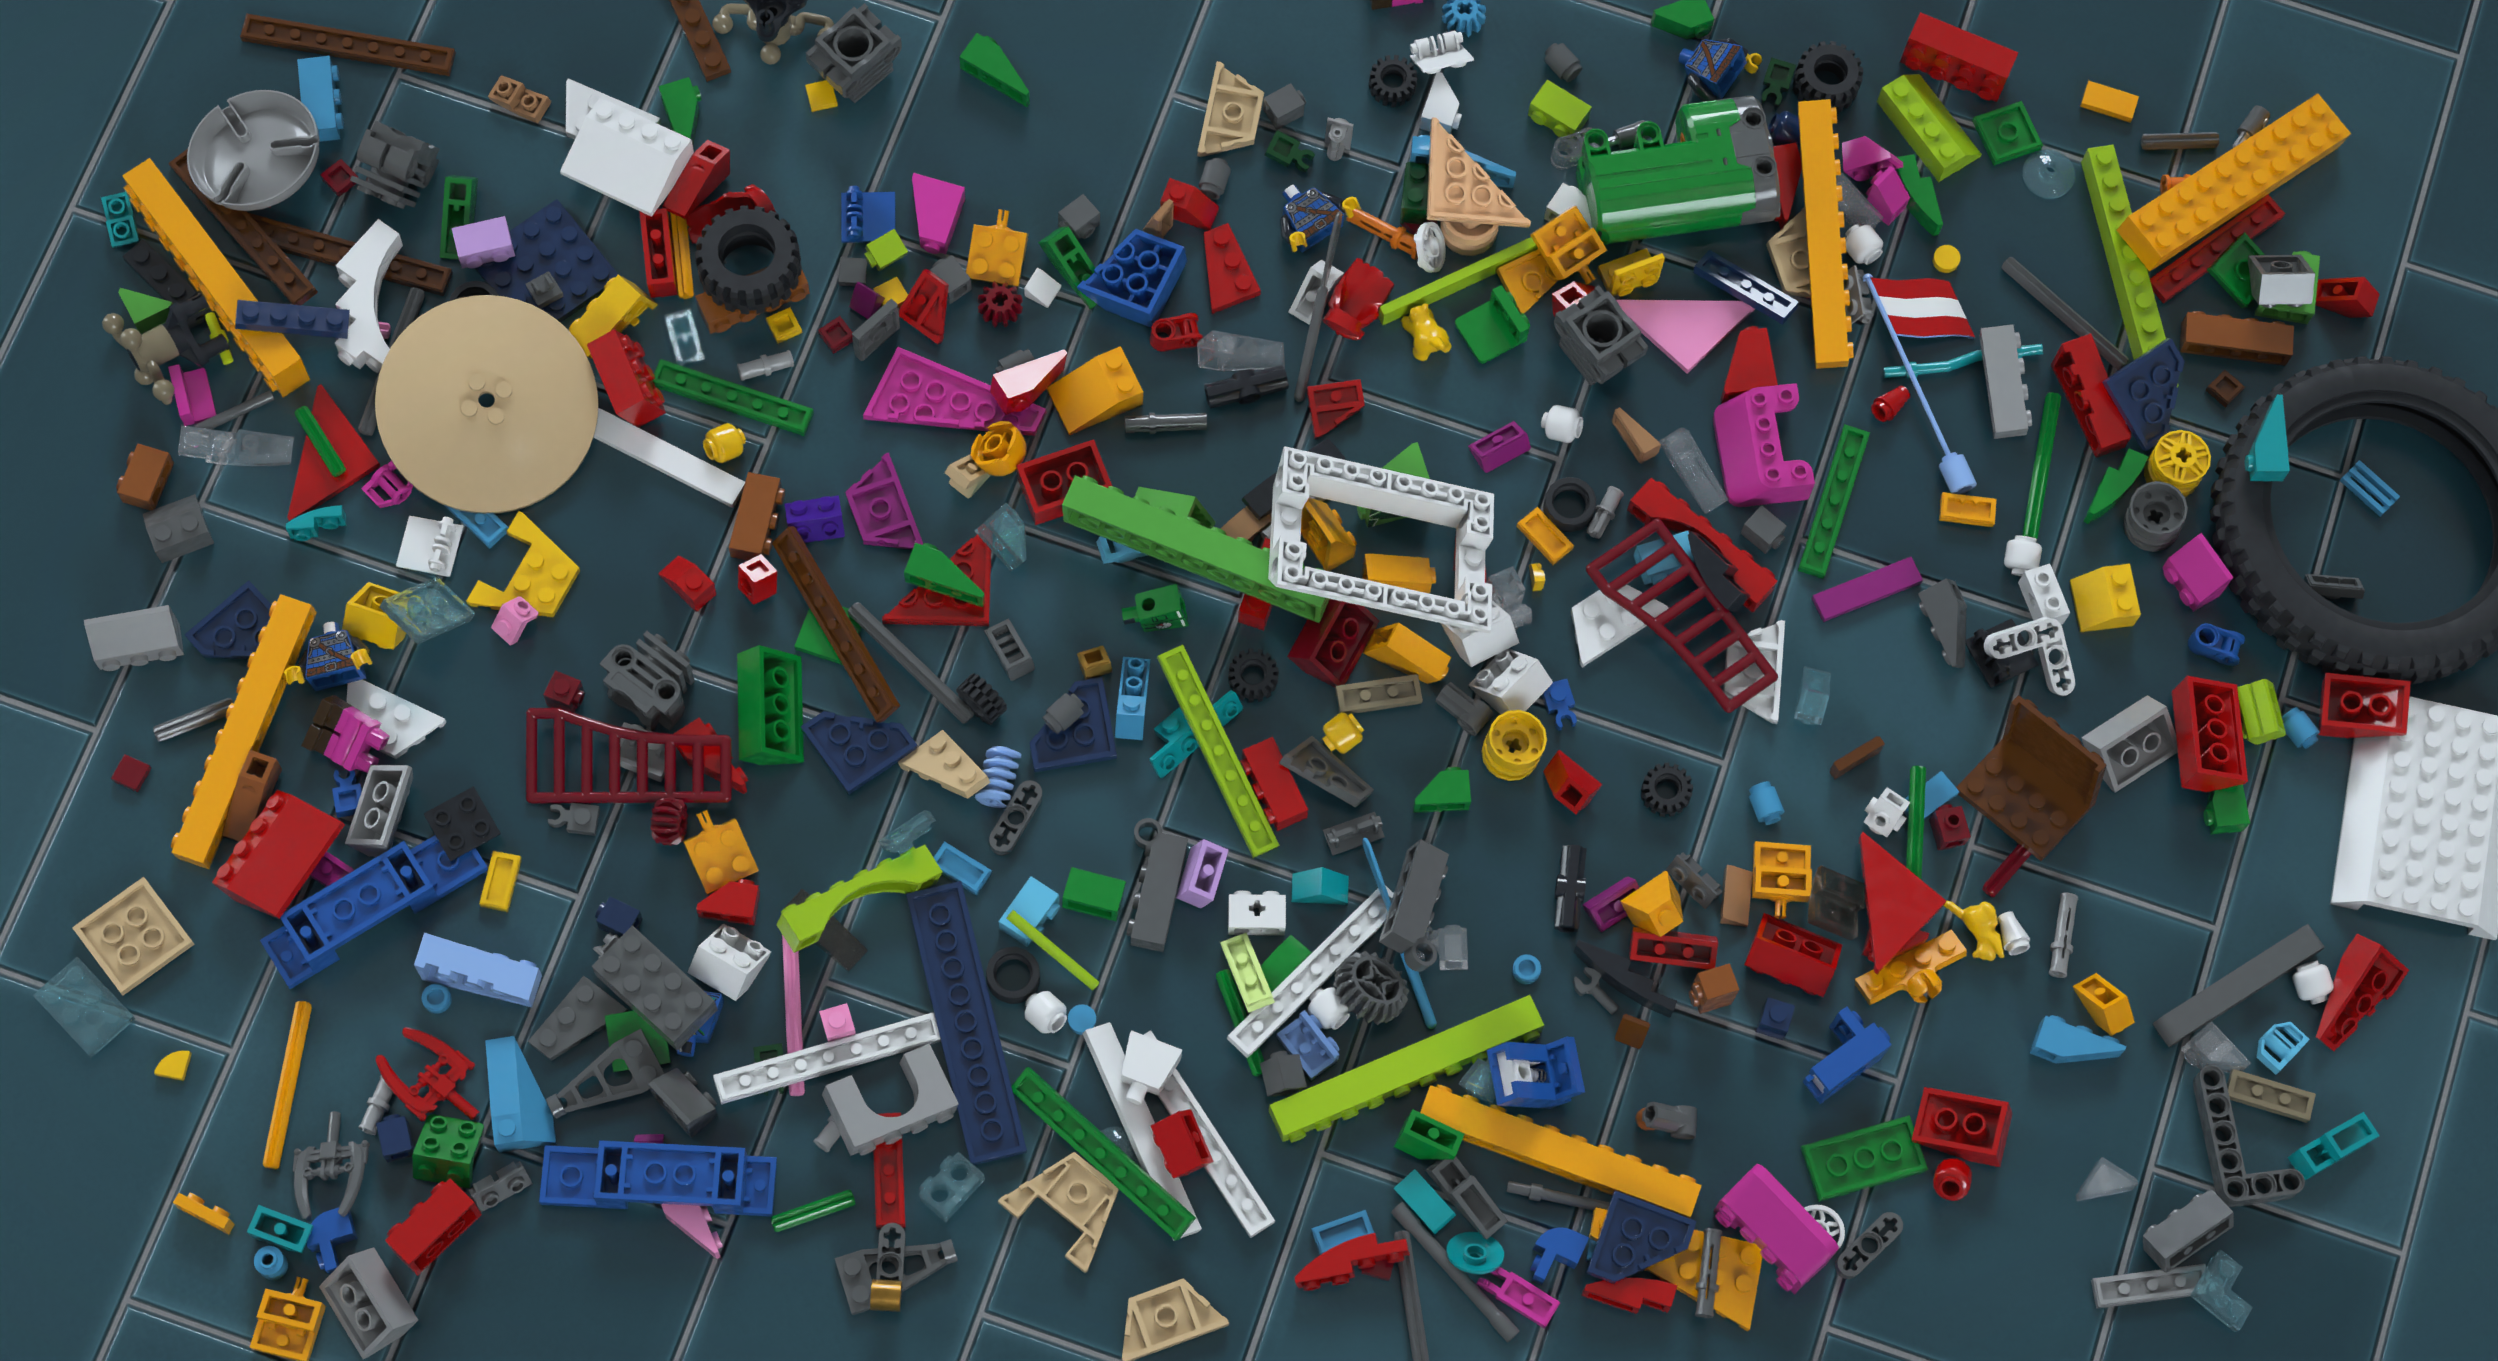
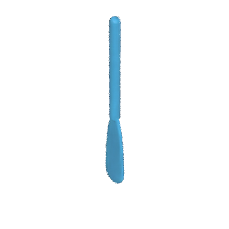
[1362,838,1437,1029]

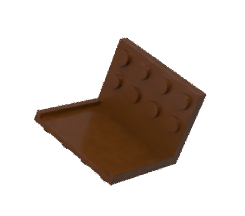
[1956,695,2107,861]

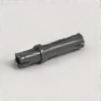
[1124,413,1207,434]
[1695,1228,1722,1318]

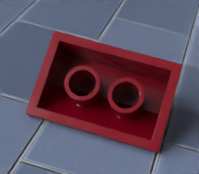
[1287,599,1379,688]

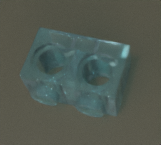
[919,1152,985,1223]

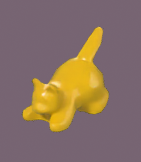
[1401,303,1452,361]
[1944,900,2005,961]

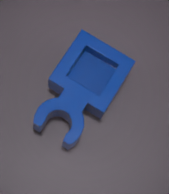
[1542,679,1577,731]
[332,770,362,818]

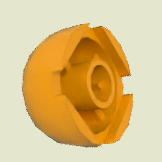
[970,421,1027,476]

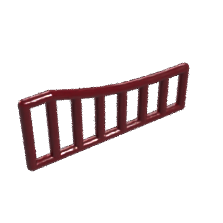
[1586,518,1778,713]
[526,708,732,804]

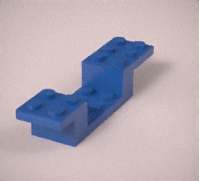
[260,835,488,989]
[539,1140,777,1217]

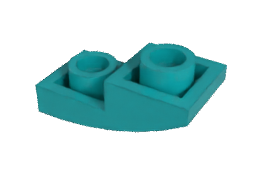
[101,192,139,248]
[286,505,346,541]
[1394,1169,1456,1234]

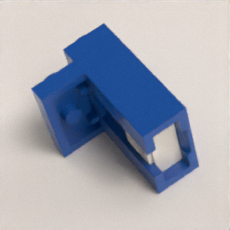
[1803,1007,1891,1104]
[1487,1037,1585,1109]

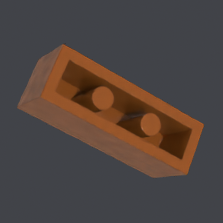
[729,472,785,561]

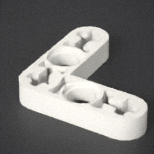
[1984,617,2075,696]

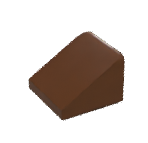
[1615,1014,1650,1049]

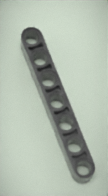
[2152,924,2325,1048]

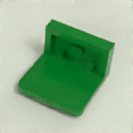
[1455,285,1530,364]
[413,1114,484,1188]

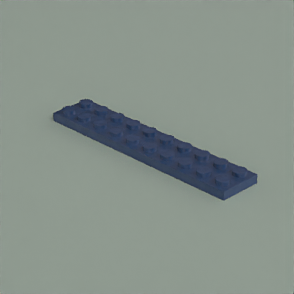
[906,881,1027,1166]

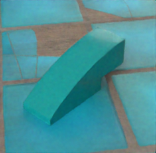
[2287,1112,2380,1181]

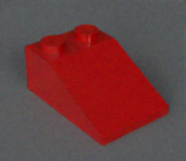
[2318,673,2411,738]
[1912,1087,2012,1167]

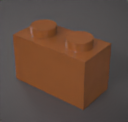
[116,444,174,511]
[1689,963,1740,1014]

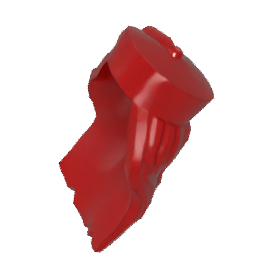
[686,184,776,244]
[1323,258,1394,341]

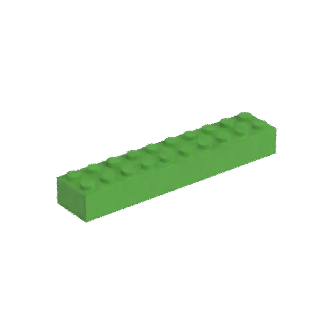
[1062,475,1329,623]

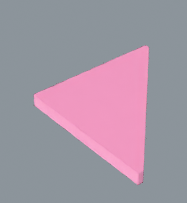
[1616,300,1755,374]

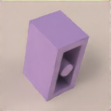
[452,216,515,268]
[1176,839,1228,908]

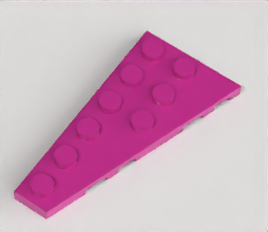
[863,347,1046,436]

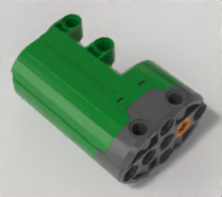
[1576,95,1781,245]

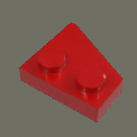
[899,269,949,344]
[1306,379,1365,439]

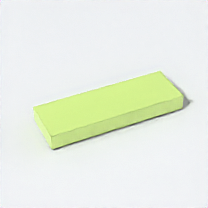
[1220,933,1275,1013]

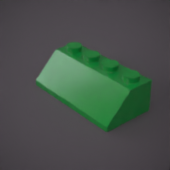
[737,645,804,765]

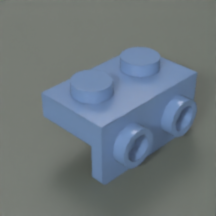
[1276,1010,1340,1081]

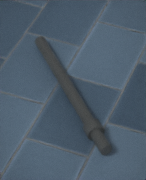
[1506,1181,1610,1211]

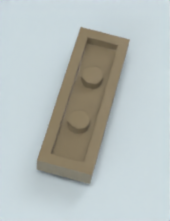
[1335,674,1423,714]
[2227,1069,2316,1123]

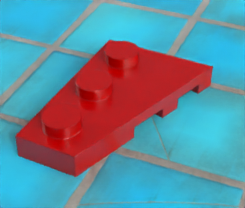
[1203,223,1261,314]

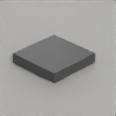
[852,299,900,361]

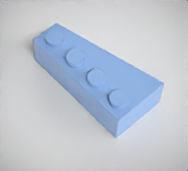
[414,933,542,1007]

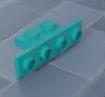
[1149,690,1243,778]

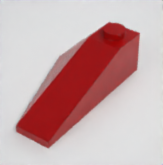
[2316,934,2409,1051]

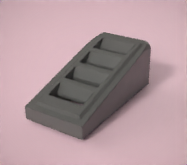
[984,618,1035,681]

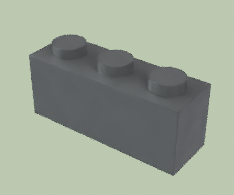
[2143,1189,2234,1273]

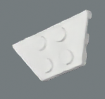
[566,79,661,139]
[1571,585,1669,668]
[1724,620,1785,724]
[347,680,446,759]

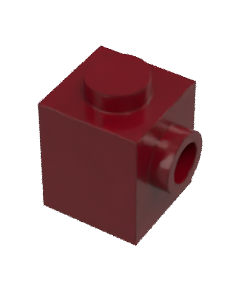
[543,670,585,713]
[1929,804,1971,851]

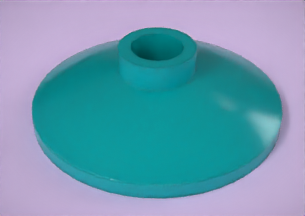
[1446,1232,1504,1274]

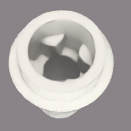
[1997,911,2030,955]

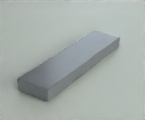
[2091,1264,2211,1309]

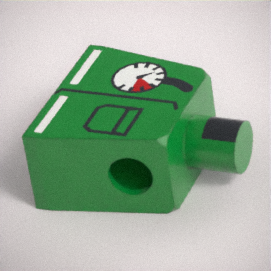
[1122,584,1189,632]

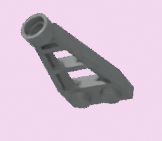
[546,1029,665,1119]
[835,1239,958,1315]

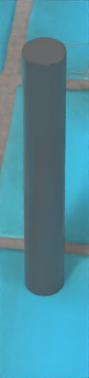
[194,390,275,435]

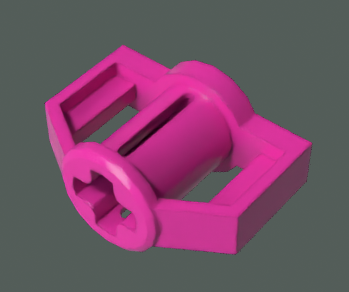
[361,460,413,508]

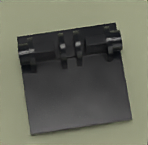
[1966,618,2039,688]
[424,786,501,862]

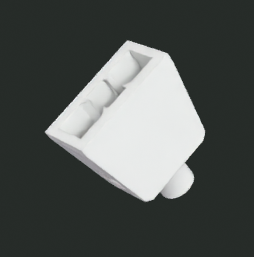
[1121,1030,1182,1105]

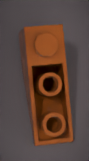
[222,750,282,842]

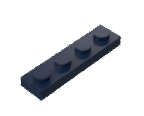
[1693,250,1799,325]
[235,300,350,339]

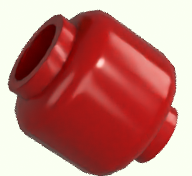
[1933,1158,1972,1201]

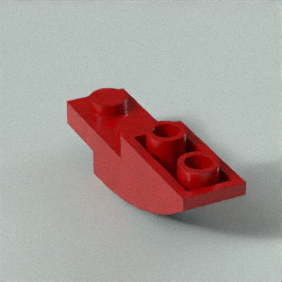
[1295,1233,1410,1291]

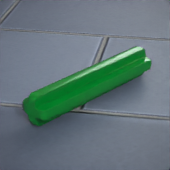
[295,406,346,477]
[771,1190,855,1232]

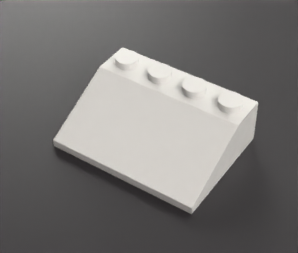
[560,97,694,217]

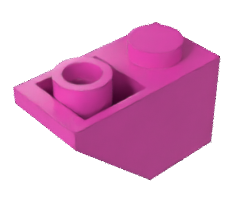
[1842,136,1903,181]
[1864,166,1910,226]

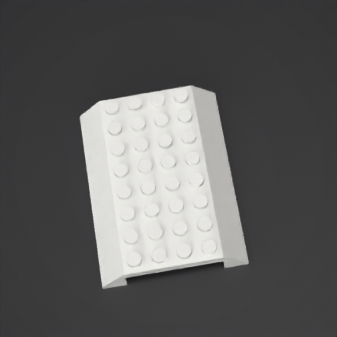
[2330,697,2498,940]

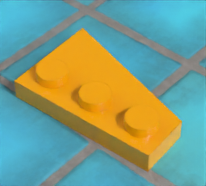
[1496,249,1558,314]

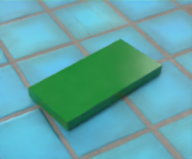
[1801,1115,1928,1202]

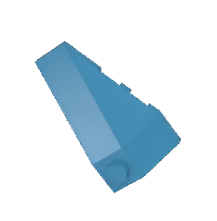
[1409,135,1516,188]
[485,1036,557,1153]

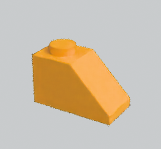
[2073,973,2135,1036]

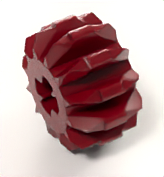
[978,281,1023,328]
[650,797,689,846]

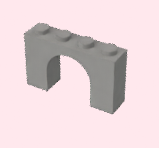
[822,1044,959,1156]

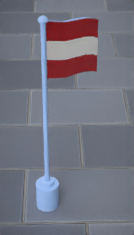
[1862,273,1977,494]

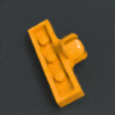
[1855,929,1967,1005]

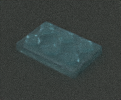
[380,577,476,644]
[33,957,135,1058]

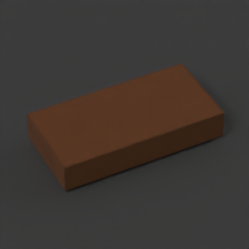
[1830,736,1885,779]

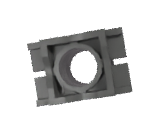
[806,3,902,103]
[350,121,440,209]
[1554,285,1648,386]
[600,631,695,731]

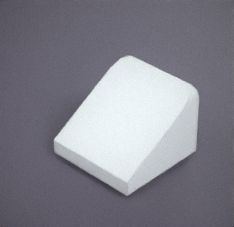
[1024,268,1061,308]

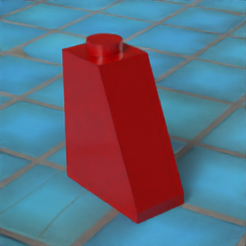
[1720,326,1778,404]

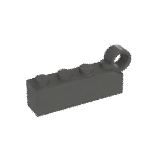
[1126,818,1188,952]
[1379,839,1449,972]

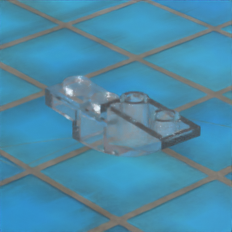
[178,426,294,466]

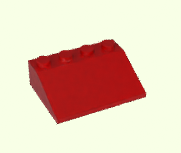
[212,790,345,919]

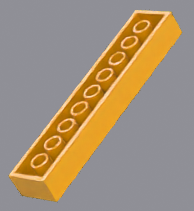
[2116,94,2351,272]
[122,158,310,398]

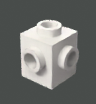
[1864,788,1910,837]

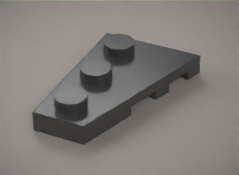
[1279,736,1374,807]
[528,976,628,1061]

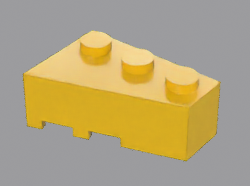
[569,274,658,359]

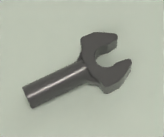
[1573,967,1620,1015]

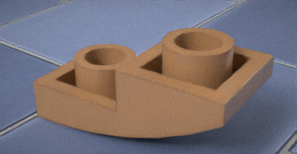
[488,75,551,123]
[1220,506,1272,542]

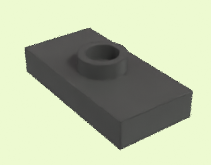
[2304,574,2365,599]

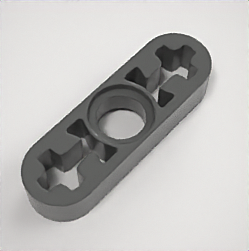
[989,780,1042,856]
[1835,1212,1903,1279]
[876,1223,906,1300]

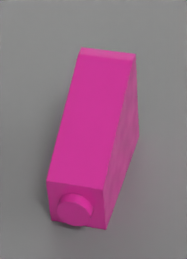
[912,173,965,254]

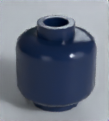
[1768,111,1800,146]

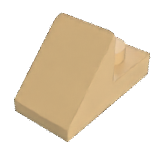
[945,455,991,499]

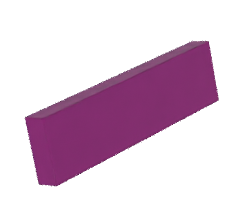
[1811,557,1923,622]

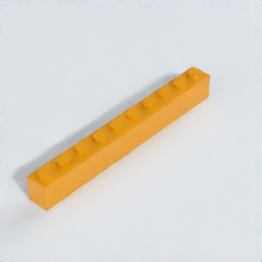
[1798,99,1854,369]
[171,594,317,869]
[1420,1085,1702,1218]

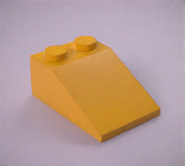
[1047,346,1143,435]
[1301,498,1357,571]

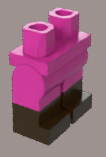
[301,695,390,773]

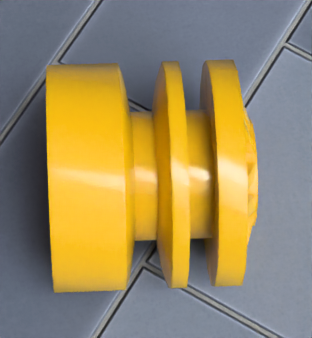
[2144,430,2211,498]
[1481,710,1547,781]

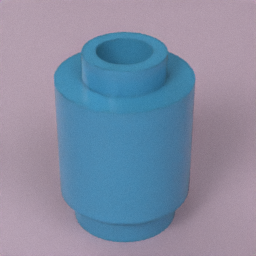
[2282,707,2320,749]
[1749,781,1785,825]
[254,1246,288,1280]

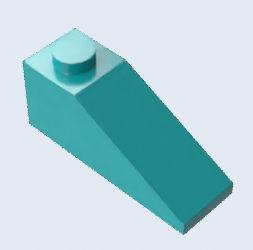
[2245,395,2290,481]

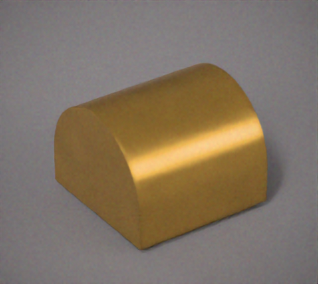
[1077,646,1112,680]
[870,1279,902,1312]

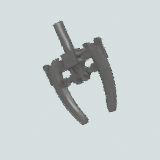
[293,1111,370,1222]

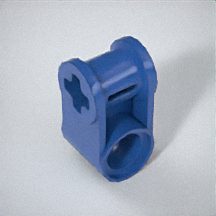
[2188,623,2245,666]

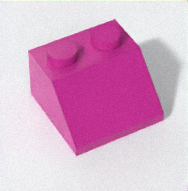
[2162,533,2233,612]

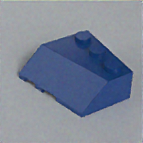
[1077,229,1187,328]

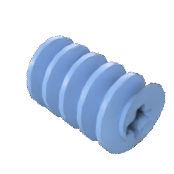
[975,746,1022,808]

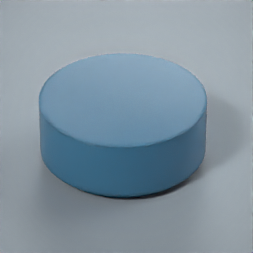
[1512,954,1541,984]
[421,984,452,1014]
[1068,1004,1096,1035]

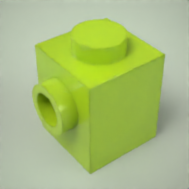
[864,229,908,271]

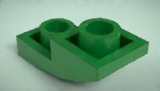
[1261,935,1313,993]

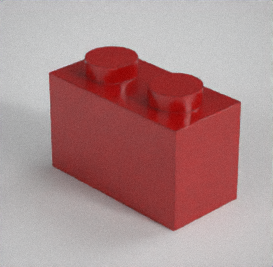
[1150,1109,1214,1179]

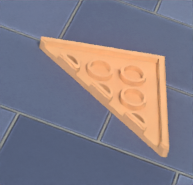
[1427,117,1531,228]

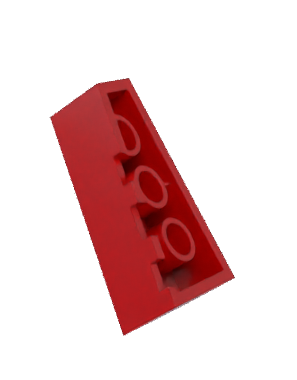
[2051,333,2131,458]

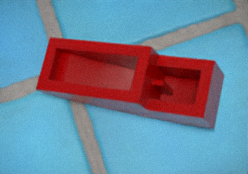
[1581,1278,1678,1314]

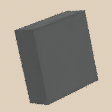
[838,257,868,287]

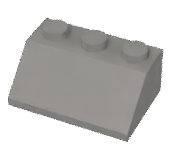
[84,605,184,671]
[2081,695,2178,793]
[345,765,413,857]
[319,1247,418,1359]

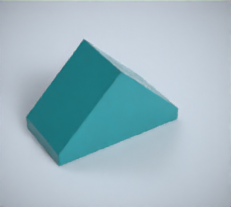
[1291,867,1349,905]

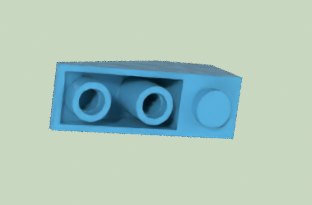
[1115,657,1151,740]
[2030,1015,2126,1064]

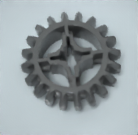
[1333,951,1409,1025]

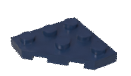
[2102,338,2185,451]
[184,580,305,659]
[1029,677,1117,772]
[801,711,918,795]
[1586,1190,1697,1283]

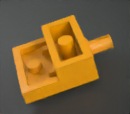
[1530,205,1607,284]
[966,209,1029,287]
[683,810,759,894]
[1752,841,1812,919]
[250,1277,326,1361]

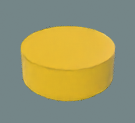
[1932,245,1961,273]

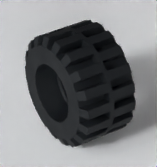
[1793,41,1863,113]

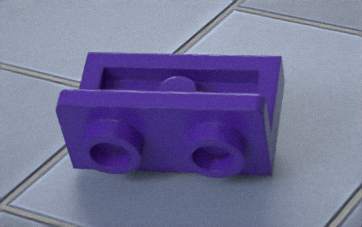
[784,495,845,543]

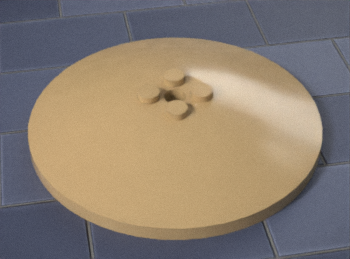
[375,295,598,514]

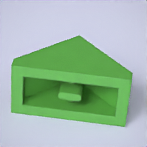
[118,288,173,334]

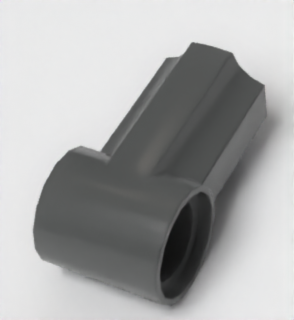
[1435,682,1494,736]
[1642,1102,1697,1140]

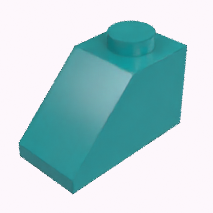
[247,1205,314,1253]

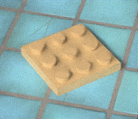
[72,877,195,995]

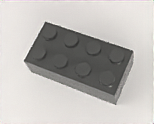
[592,925,718,1051]

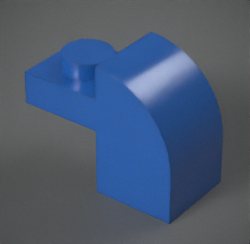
[307,1208,358,1275]
[1530,1228,1589,1285]

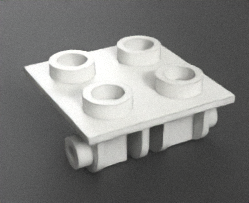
[1410,30,1474,74]
[396,516,464,577]

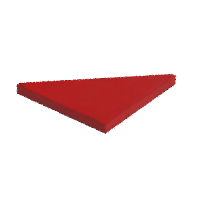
[287,384,380,521]
[882,523,992,626]
[1859,832,1946,975]

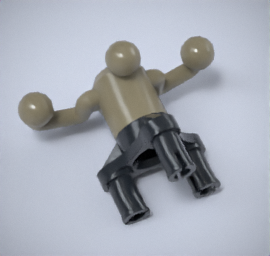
[712,0,834,65]
[102,292,230,405]

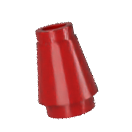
[1871,386,1910,422]

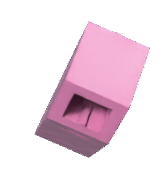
[661,1204,723,1259]

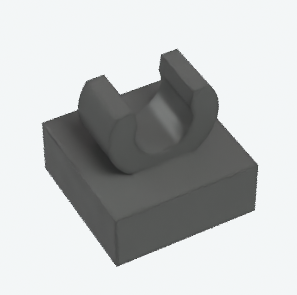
[525,271,564,309]

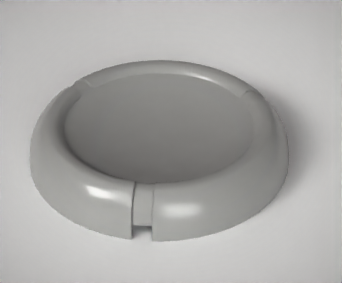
[187,90,320,211]

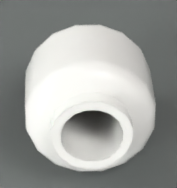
[1845,224,1883,265]
[1541,405,1583,443]
[2004,535,2042,576]
[2292,961,2334,1004]
[1308,987,1350,1030]
[1025,991,1067,1033]

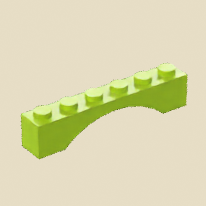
[777,845,942,953]

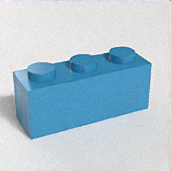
[297,56,344,142]

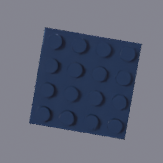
[474,199,618,323]

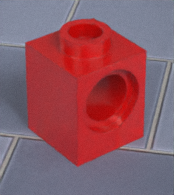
[738,554,777,605]

